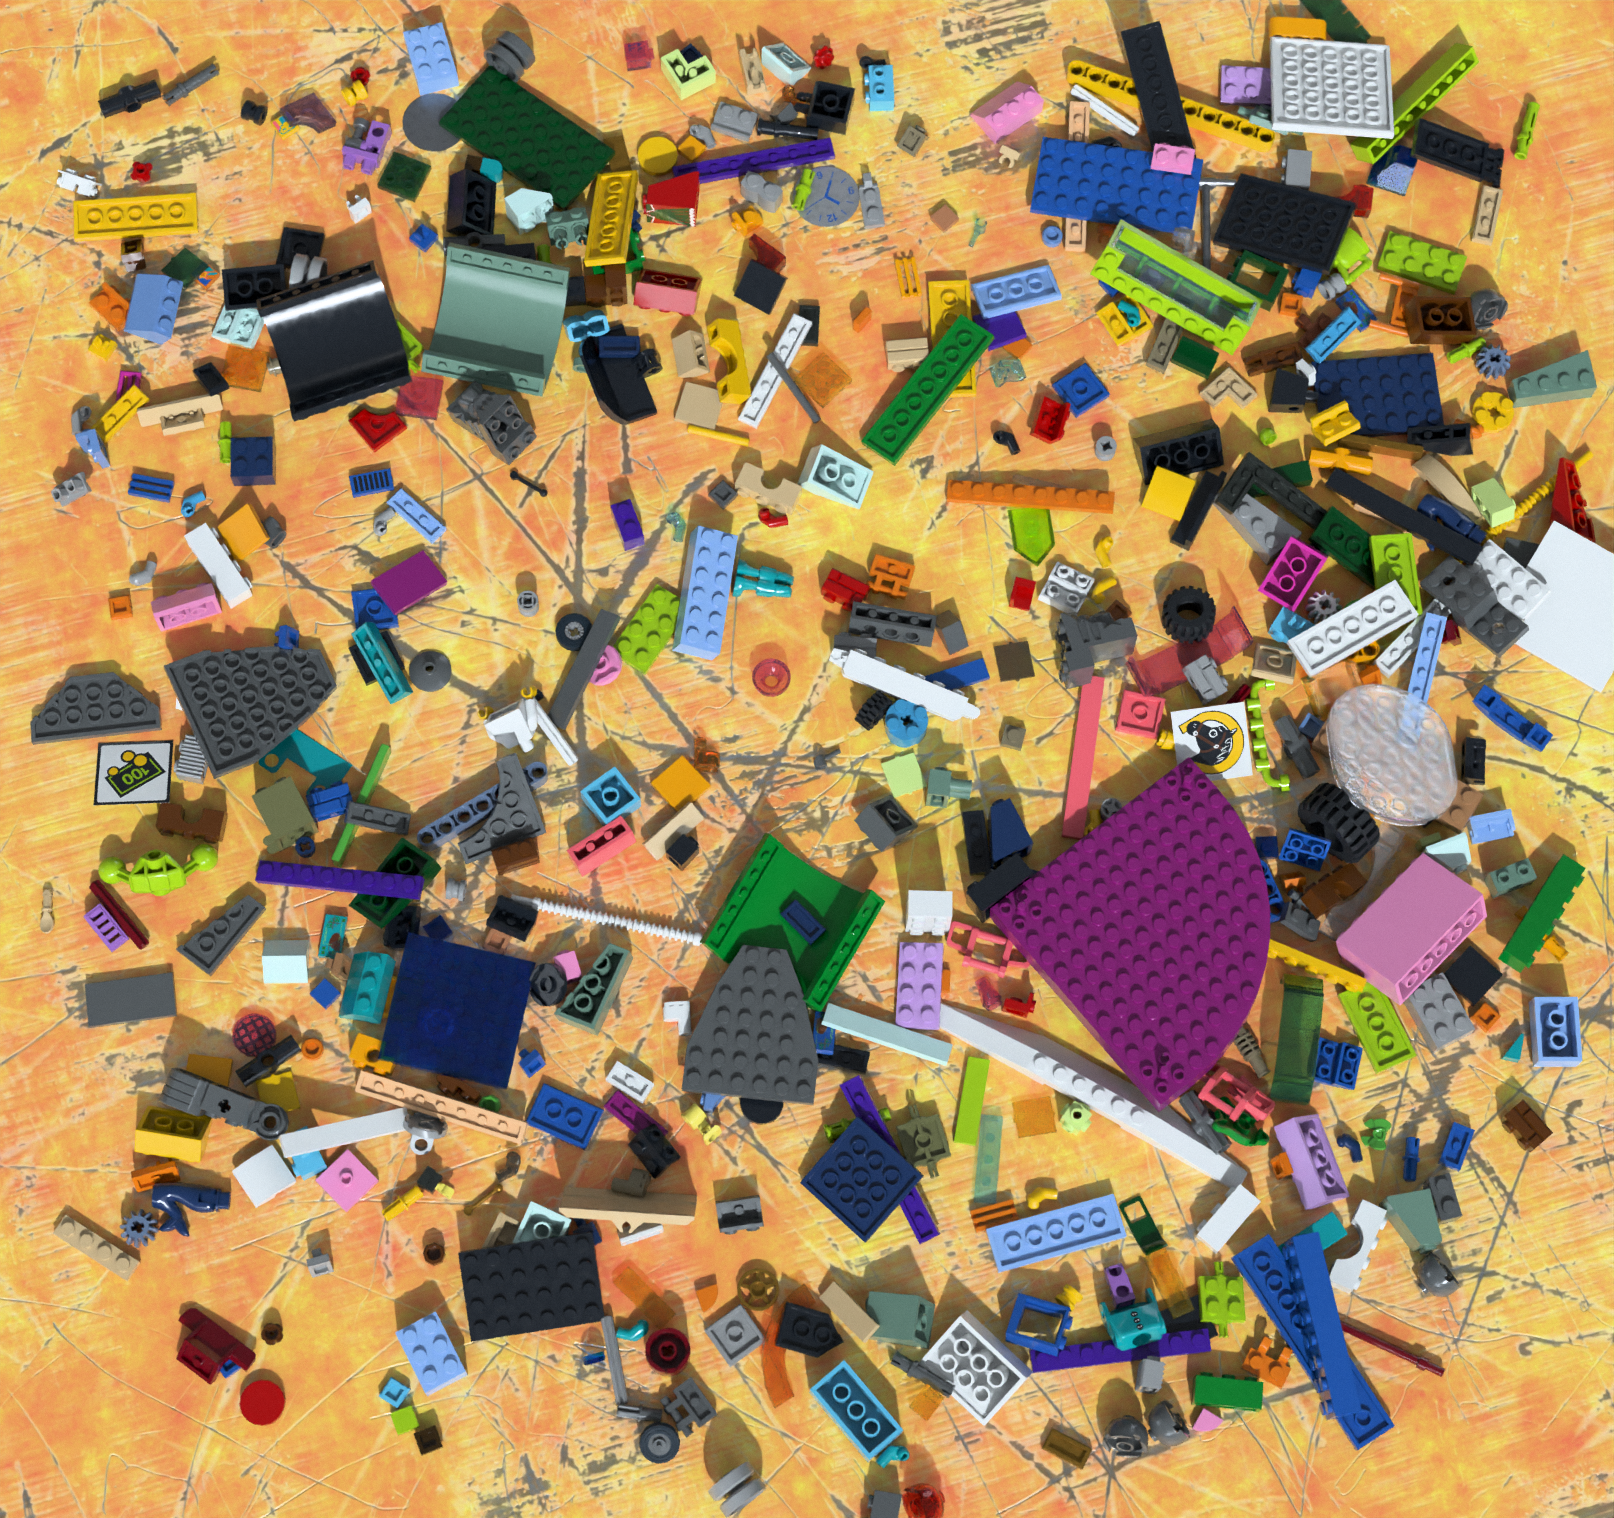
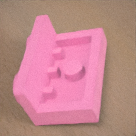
[1151,143,1195,175]

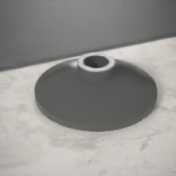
[409,651,452,692]

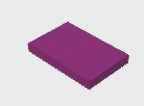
[371,550,447,615]

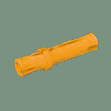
[1514,905,1569,962]

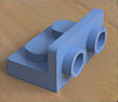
[75,429,110,469]

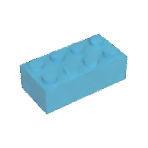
[809,1360,903,1462]

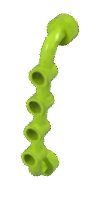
[1246,679,1290,792]

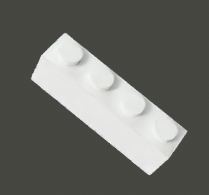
[184,523,252,609]

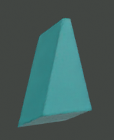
[1502,1033,1524,1063]

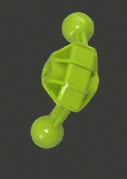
[98,844,218,896]

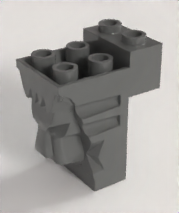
[446,381,537,465]
[1054,610,1138,689]

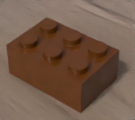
[1404,296,1477,345]

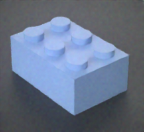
[403,22,459,96]
[1529,997,1582,1067]
[395,1311,468,1396]

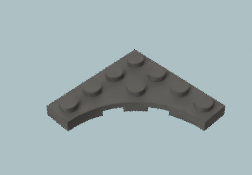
[458,753,546,864]

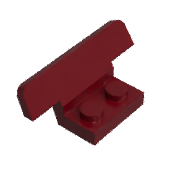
[176,1308,256,1385]

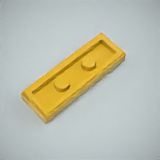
[90,384,150,443]

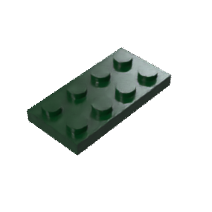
[1308,506,1375,590]

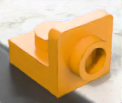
[731,205,763,236]

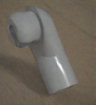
[71,406,92,435]

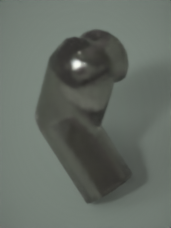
[495,1151,521,1182]

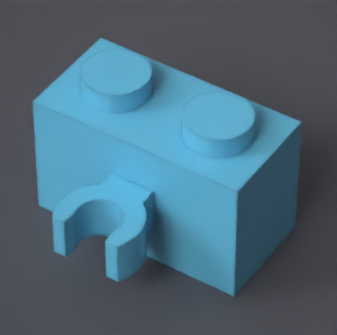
[1268,606,1315,648]
[291,1126,327,1180]

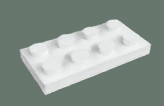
[1465,539,1552,622]

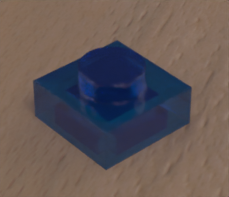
[1254,836,1279,860]

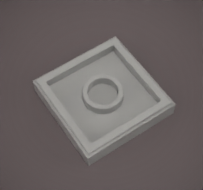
[704,1304,767,1367]

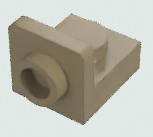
[897,125,929,157]

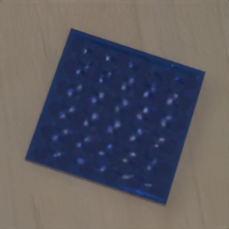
[378,932,536,1090]

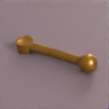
[464,1184,503,1216]

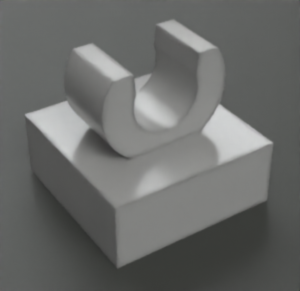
[306,1248,334,1278]

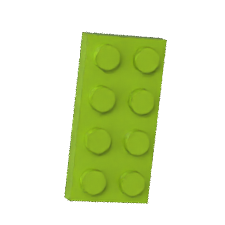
[1377,231,1467,295]
[1369,533,1423,616]
[613,584,680,675]
[1337,982,1416,1074]

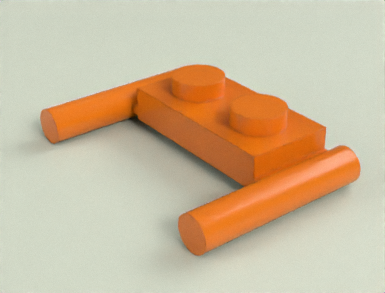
[1368,272,1420,338]

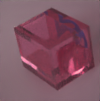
[624,40,654,71]

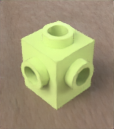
[1059,1101,1092,1136]

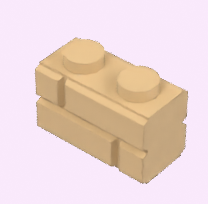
[885,337,929,372]

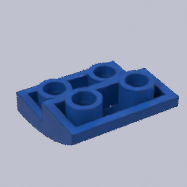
[1278,828,1332,871]
[1308,1037,1363,1090]

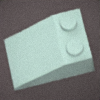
[797,444,874,509]

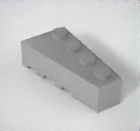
[1213,492,1302,565]

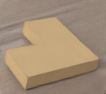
[1199,367,1258,410]

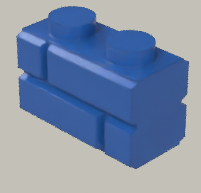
[306,781,353,823]

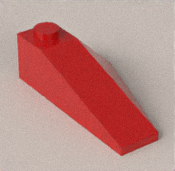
[1549,457,1596,544]

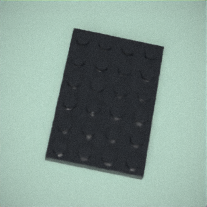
[1213,173,1357,275]
[458,1231,604,1342]

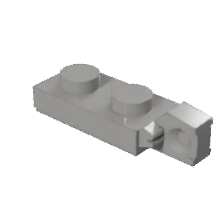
[858,172,885,229]

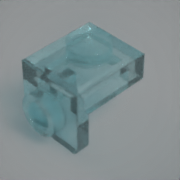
[990,359,1026,387]

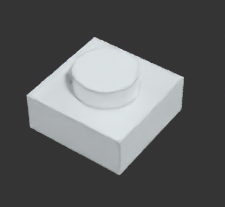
[1296,359,1316,388]

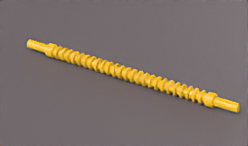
[1452,451,1593,564]

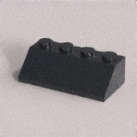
[1133,419,1224,485]

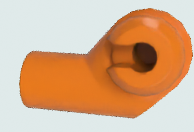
[1453,418,1484,439]

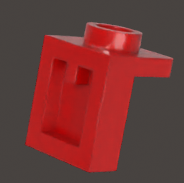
[1002,992,1036,1019]

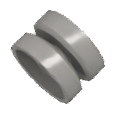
[289,254,328,289]
[708,1462,767,1518]

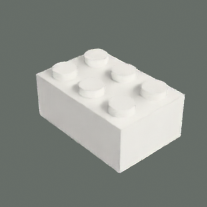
[905,890,952,936]

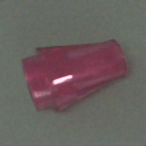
[975,977,1002,1011]

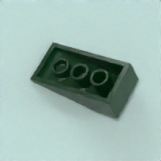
[349,837,442,929]

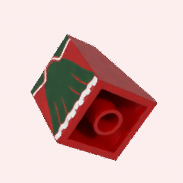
[643,171,700,227]

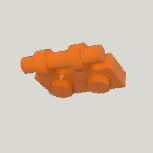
[866,554,916,600]

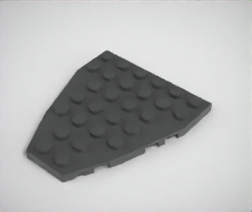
[164,646,337,779]
[682,945,818,1105]

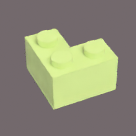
[660,49,716,100]

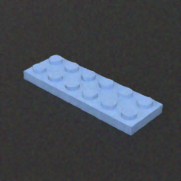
[986,1194,1126,1273]

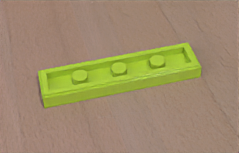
[954,1056,990,1146]

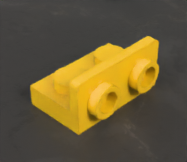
[1310,400,1360,446]

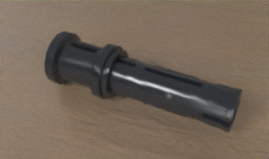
[757,117,819,140]

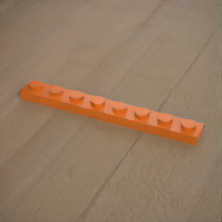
[947,480,1115,514]

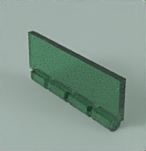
[1300,0,1371,44]

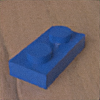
[1438,1122,1475,1172]

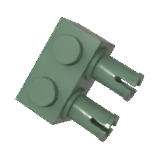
[545,207,589,249]
[925,767,972,808]

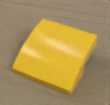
[1096,295,1154,346]
[1141,466,1196,521]

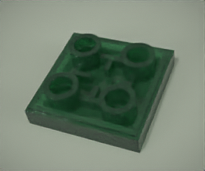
[377,151,432,203]

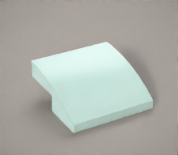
[211,304,265,351]

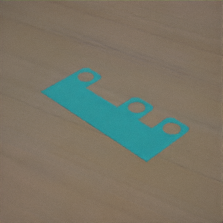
[259,730,352,794]

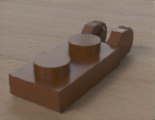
[1243,342,1304,377]

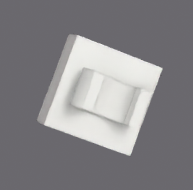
[346,195,372,224]

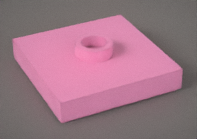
[315,1149,379,1213]

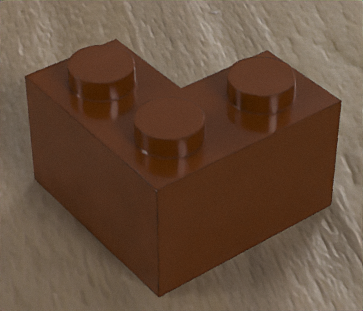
[585,264,628,308]

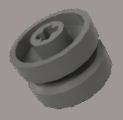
[483,31,536,83]

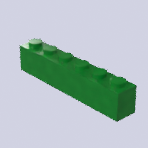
[1498,854,1585,973]

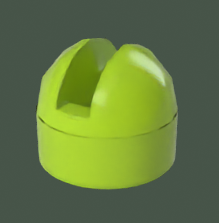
[1259,428,1278,446]

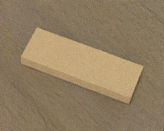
[1471,185,1503,246]
[642,802,704,861]
[819,1281,880,1343]

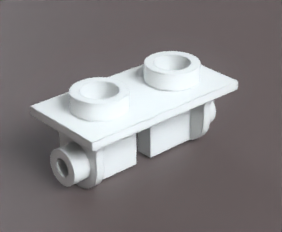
[57,168,102,198]

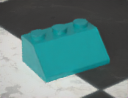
[338,951,396,1024]

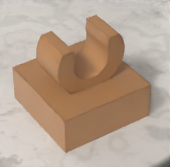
[325,953,353,980]

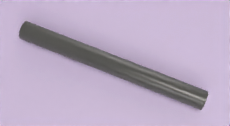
[766,352,821,424]

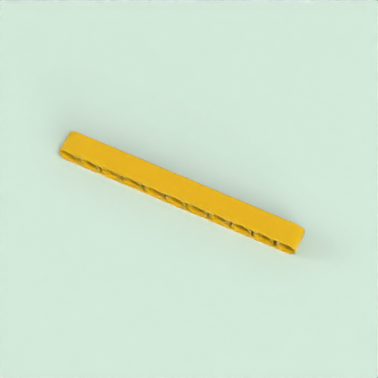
[1066,60,1275,152]

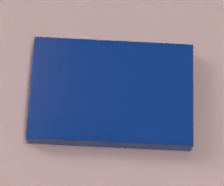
[526,1083,604,1151]

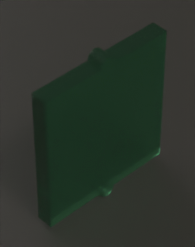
[161,248,209,289]

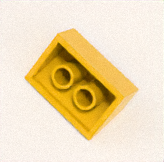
[135,1105,212,1163]

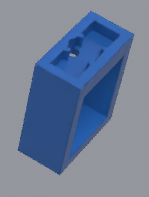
[1006,1293,1073,1356]

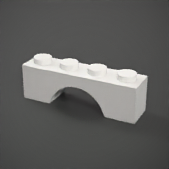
[1329,1199,1388,1294]

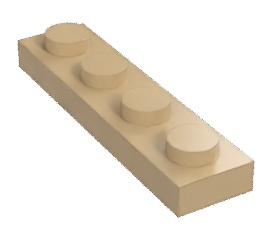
[53,1215,140,1282]

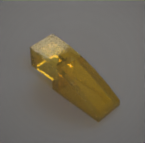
[1143,1248,1194,1319]

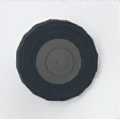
[639,1422,680,1464]

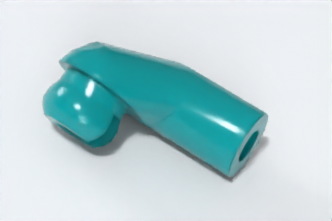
[1118,300,1141,327]
[616,1319,649,1341]
[876,1446,910,1469]

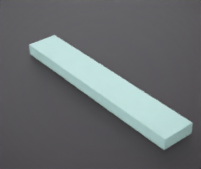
[822,1003,953,1066]

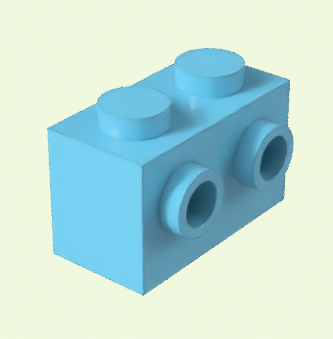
[864,65,894,111]

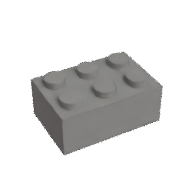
[1403,972,1475,1054]

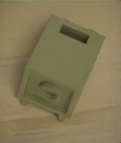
[252,776,319,854]

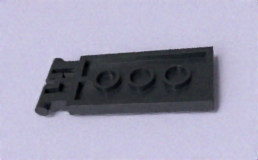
[1411,118,1505,188]

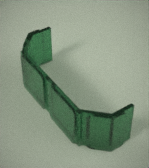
[1267,974,1324,1105]

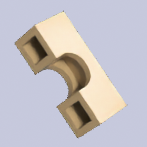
[735,462,802,515]

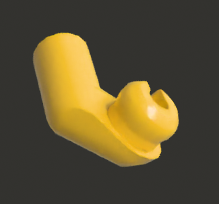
[1091,576,1116,604]

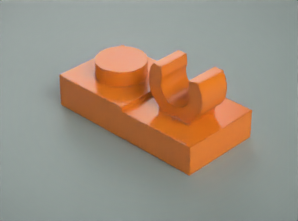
[131,1158,181,1193]

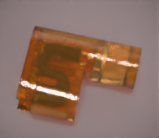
[694,737,720,773]

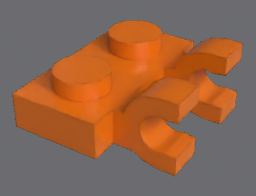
[1240,1336,1293,1389]

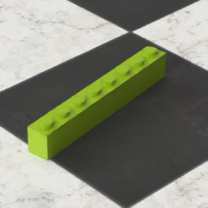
[1350,43,1479,164]

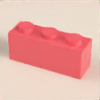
[567,816,636,877]

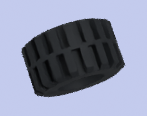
[1162,586,1216,644]

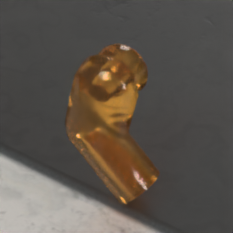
[782,85,806,106]

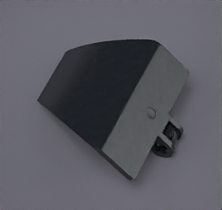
[579,324,663,425]

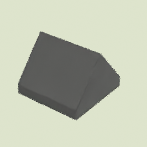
[770,102,798,124]

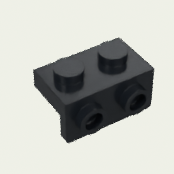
[486,895,538,942]
[383,905,422,951]
[628,1124,681,1179]

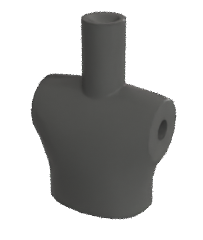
[260,516,287,549]

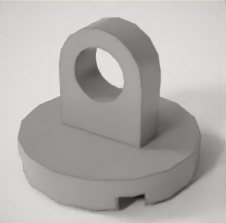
[403,1112,448,1155]

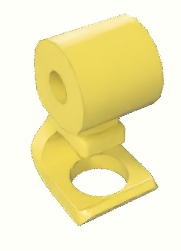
[681,1103,722,1146]

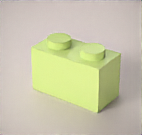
[1471,478,1516,528]

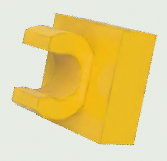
[88,333,118,362]

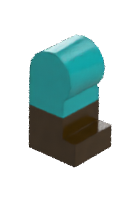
[464,155,503,183]

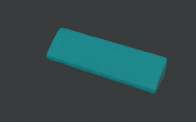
[351,622,413,704]
[1278,1212,1348,1264]

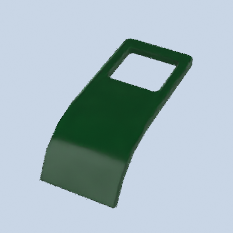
[1119,1196,1168,1256]

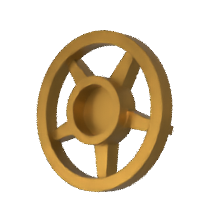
[737,1269,779,1311]

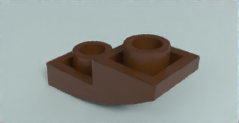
[435,1075,481,1103]

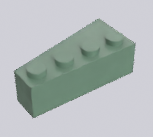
[1507,350,1597,408]
[554,943,633,1036]

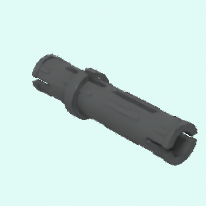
[162,64,219,106]
[890,1351,956,1398]

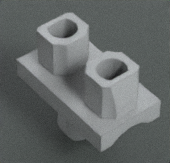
[51,472,92,507]

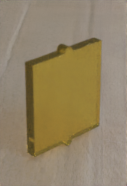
[1012,1096,1057,1138]

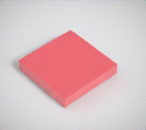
[1115,689,1166,740]

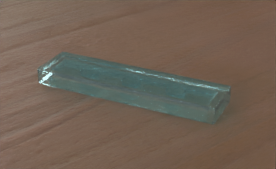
[973,1114,1003,1204]

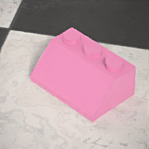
[970,81,1044,144]
[151,583,222,632]

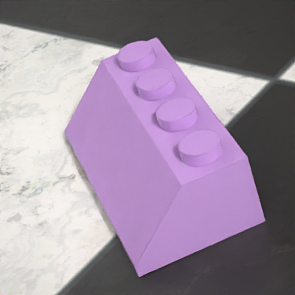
[1274,1114,1350,1210]

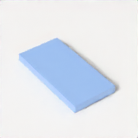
[971,265,1062,319]

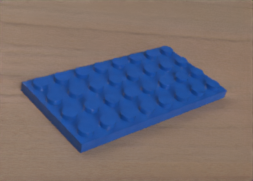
[1030,137,1203,236]

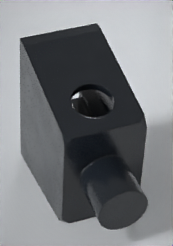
[1268,368,1319,413]

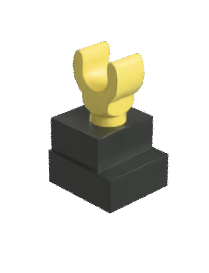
[417,1166,455,1199]

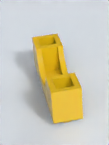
[707,318,751,404]

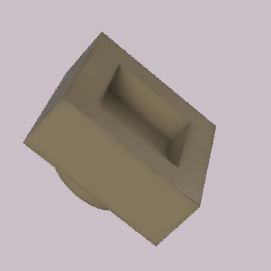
[1000,724,1026,751]

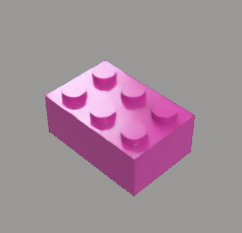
[1258,535,1328,612]

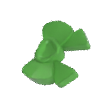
[1361,1118,1392,1150]

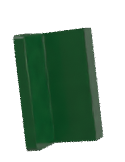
[1171,336,1219,380]

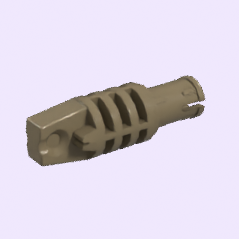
[1233,1027,1270,1078]

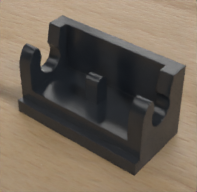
[1461,737,1486,786]

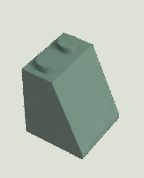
[1379,1189,1442,1255]
[865,1291,935,1349]

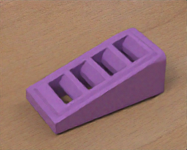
[83,903,129,952]

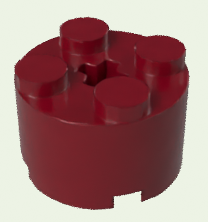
[645,1328,691,1377]

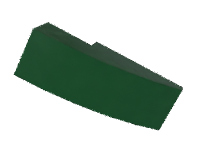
[1247,460,1313,498]

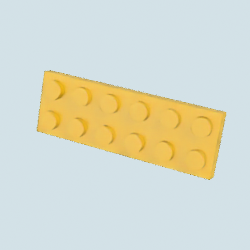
[584,170,639,267]
[73,193,199,242]
[928,280,976,397]

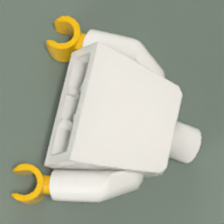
[477,686,537,753]

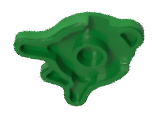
[1212,1096,1269,1147]

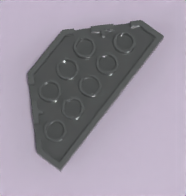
[30,672,162,745]

